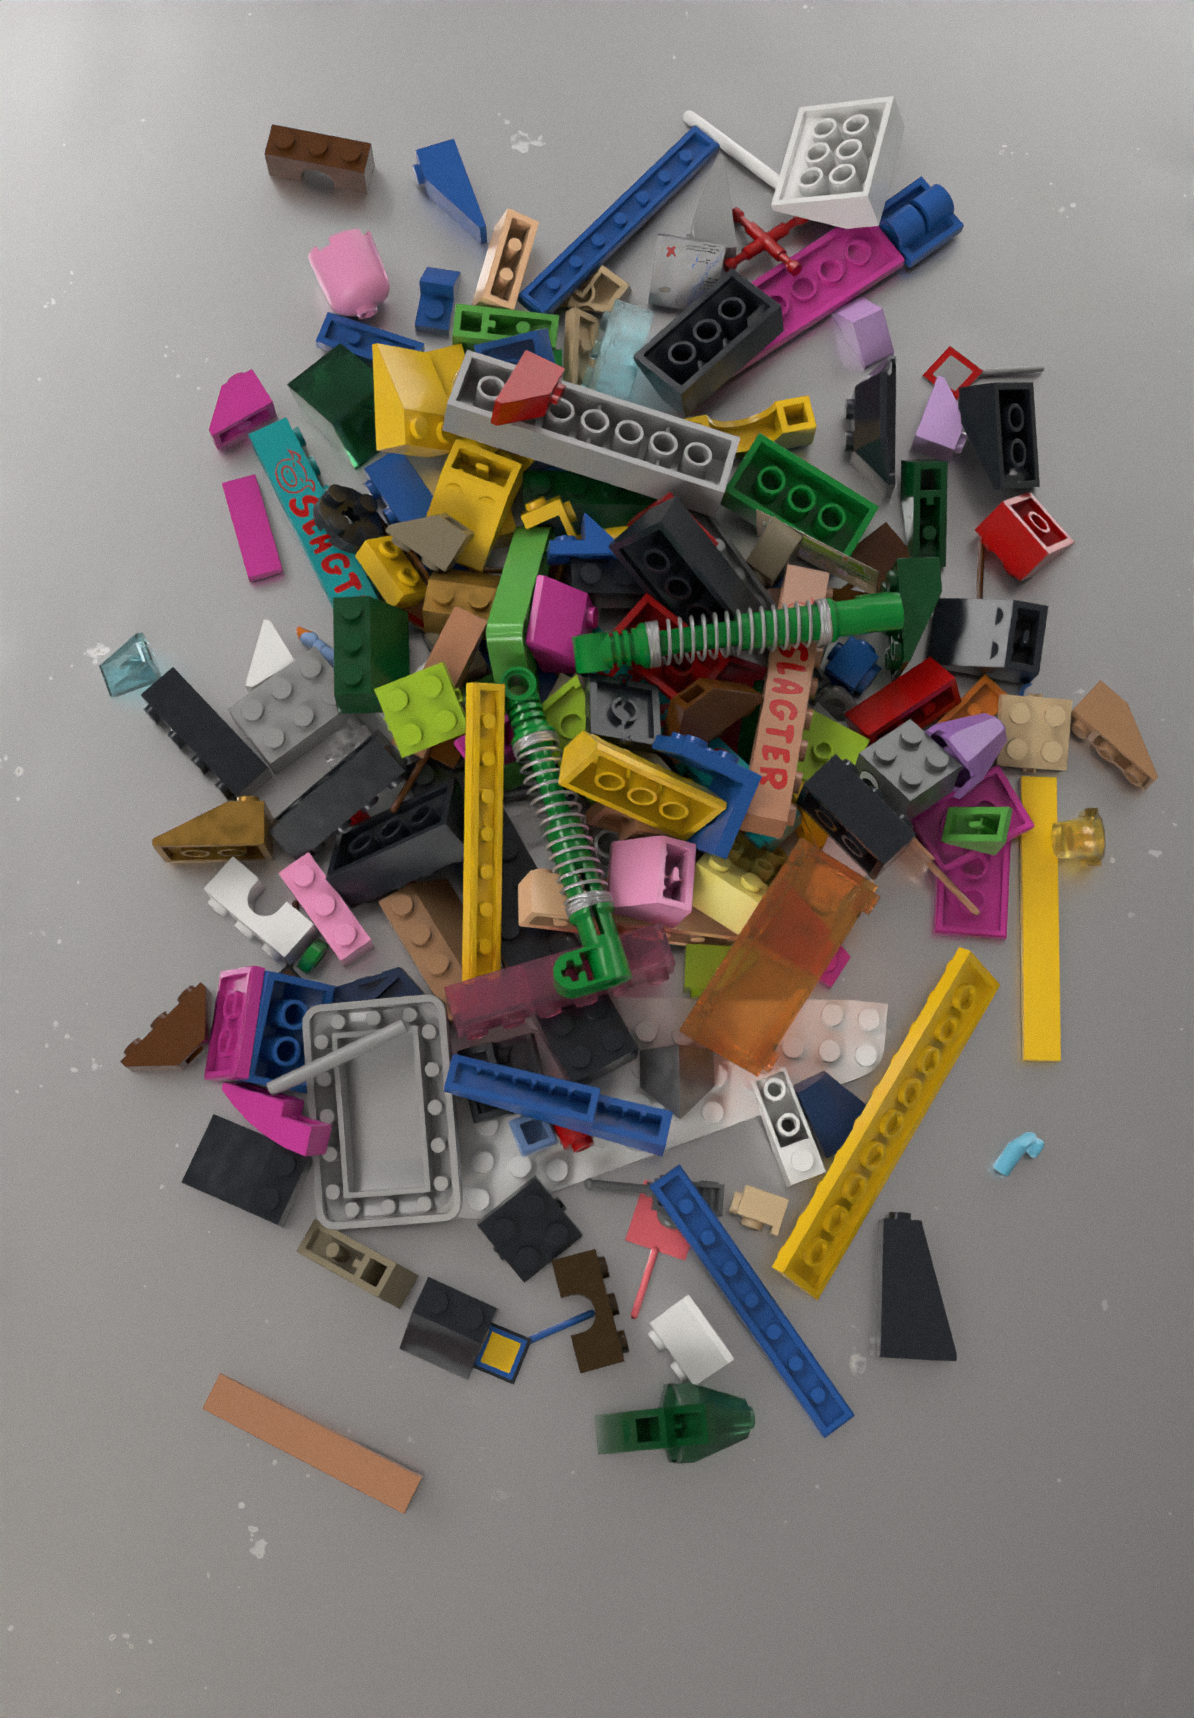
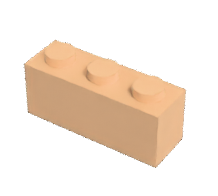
[472,208,539,310]

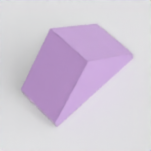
[831,297,894,369]

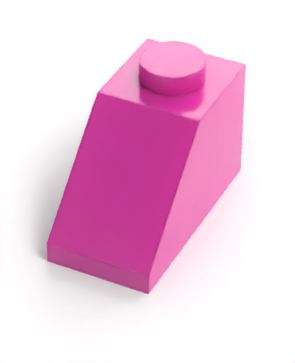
[209,369,277,449]

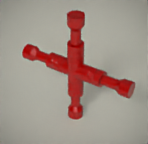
[723,207,809,276]

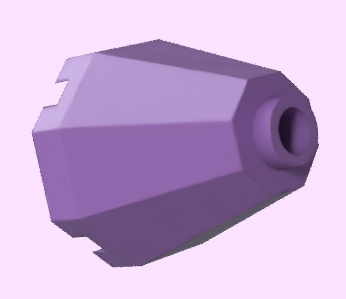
[925,713,1007,799]

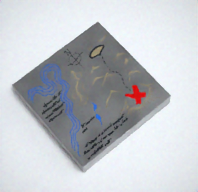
[648,233,726,309]

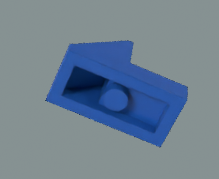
[415,267,461,336]
[546,513,618,565]

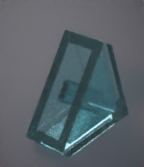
[99,633,162,698]

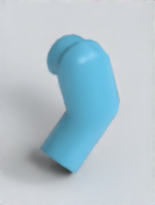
[993,1132,1045,1177]

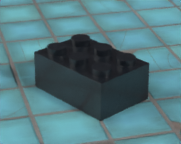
[796,754,916,881]

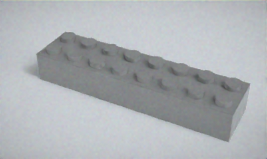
[442,350,740,517]

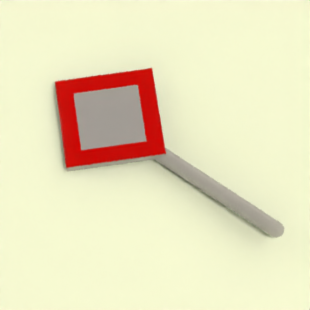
[922,346,1045,401]

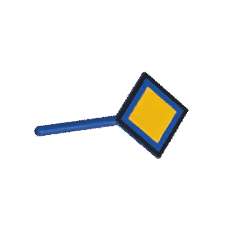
[474,1310,595,1385]

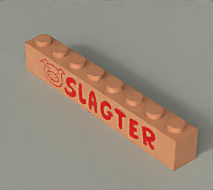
[739,564,833,839]

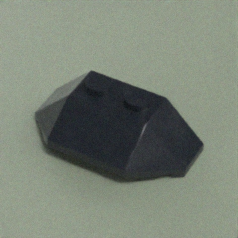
[844,356,896,498]

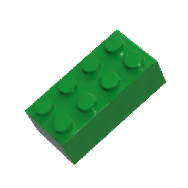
[720,433,879,557]

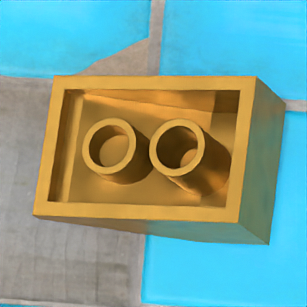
[152,796,274,862]

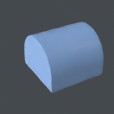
[508,1115,558,1158]

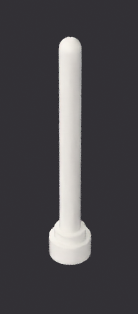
[683,110,780,189]

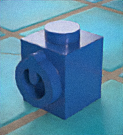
[824,636,882,696]

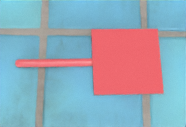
[625,1180,690,1319]

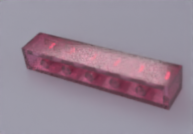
[444,922,676,1040]

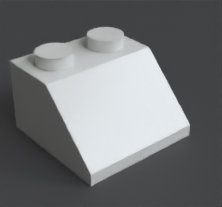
[647,1295,734,1387]

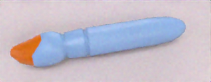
[296,626,334,668]

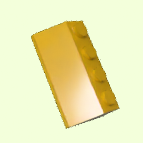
[558,731,727,841]

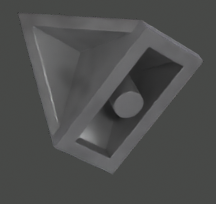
[639,1044,715,1120]

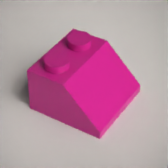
[526,575,599,675]

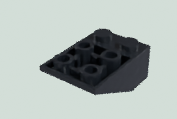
[926,598,1048,684]

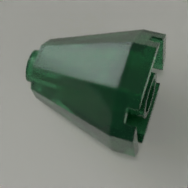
[658,1383,755,1464]

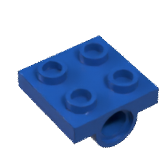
[879,176,964,268]

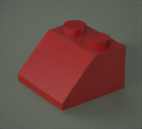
[975,491,1075,582]

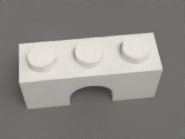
[204,856,319,965]

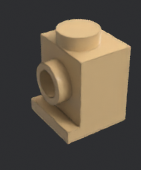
[728,1185,789,1237]

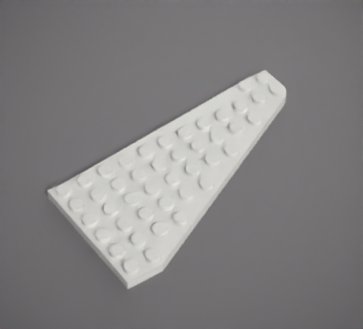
[449,997,888,1220]

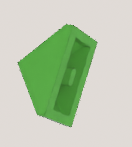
[941,807,1013,856]

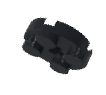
[313,484,382,554]

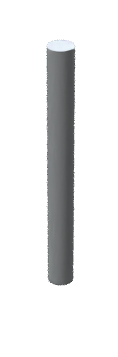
[267,1019,409,1096]

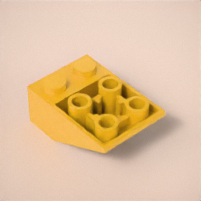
[426,439,523,573]

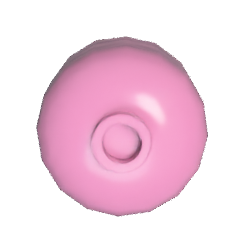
[308,229,390,319]

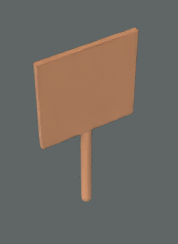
[908,837,980,916]

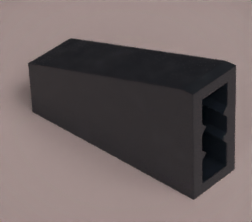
[875,1212,957,1361]

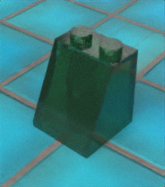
[287,343,379,470]

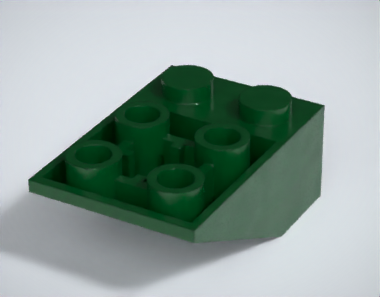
[879,557,942,682]

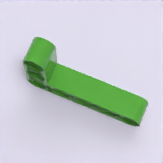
[486,526,555,695]

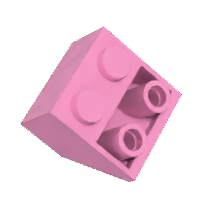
[606,835,696,928]

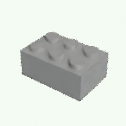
[228,646,358,775]

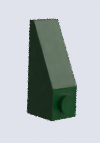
[901,459,948,567]

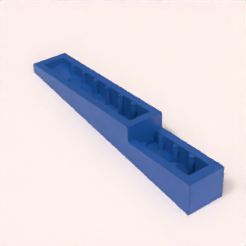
[444,1054,673,1157]

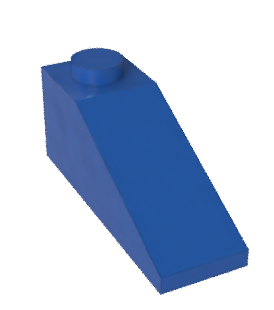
[412,138,487,244]

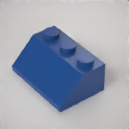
[239,971,335,1094]

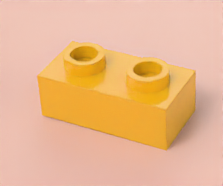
[355,535,427,609]

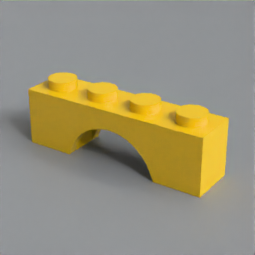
[685,395,817,459]

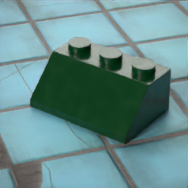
[333,596,410,714]

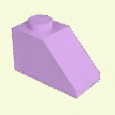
[910,376,967,463]

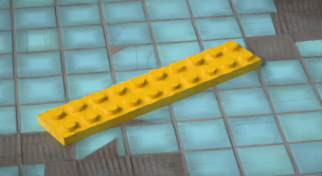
[772,947,1000,1300]

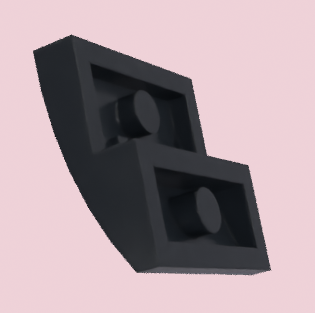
[457,1033,544,1124]

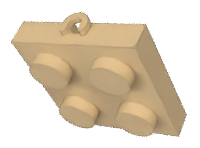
[993,693,1072,772]

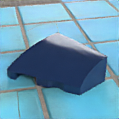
[793,1071,866,1158]

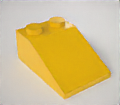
[372,343,456,458]

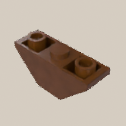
[662,677,764,765]
[120,982,211,1072]

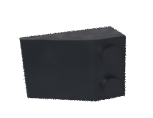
[958,382,1040,490]
[182,1114,313,1228]

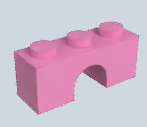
[279,852,375,968]

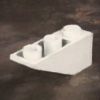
[750,1066,826,1188]

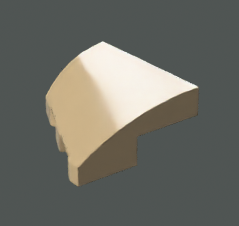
[560,265,632,314]

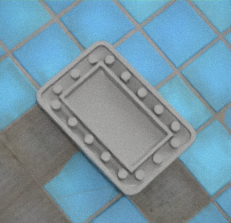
[302,994,463,1230]

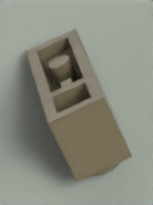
[296,1219,418,1309]

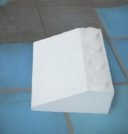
[771,96,905,229]

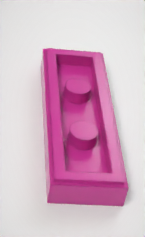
[222,474,284,582]

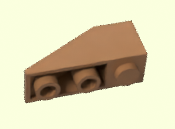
[1070,680,1158,790]

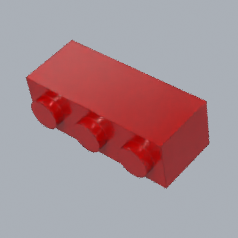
[844,657,962,749]

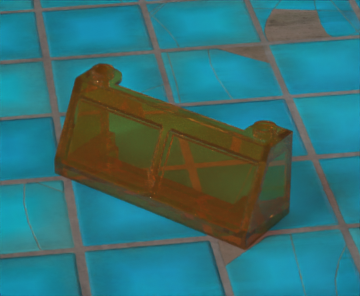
[679,837,881,1077]

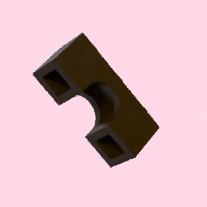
[551,1249,630,1373]

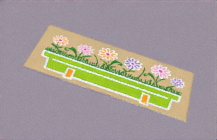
[756,509,878,594]

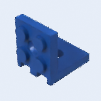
[652,732,762,859]

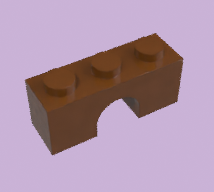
[264,124,375,194]

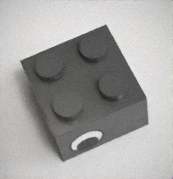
[855,719,962,820]

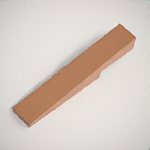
[202,1373,423,1514]

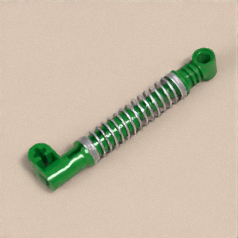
[572,592,904,674]
[500,666,633,999]

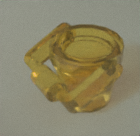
[1052,808,1106,869]

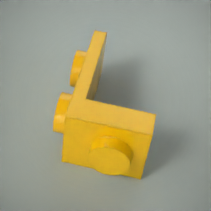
[520,495,581,540]

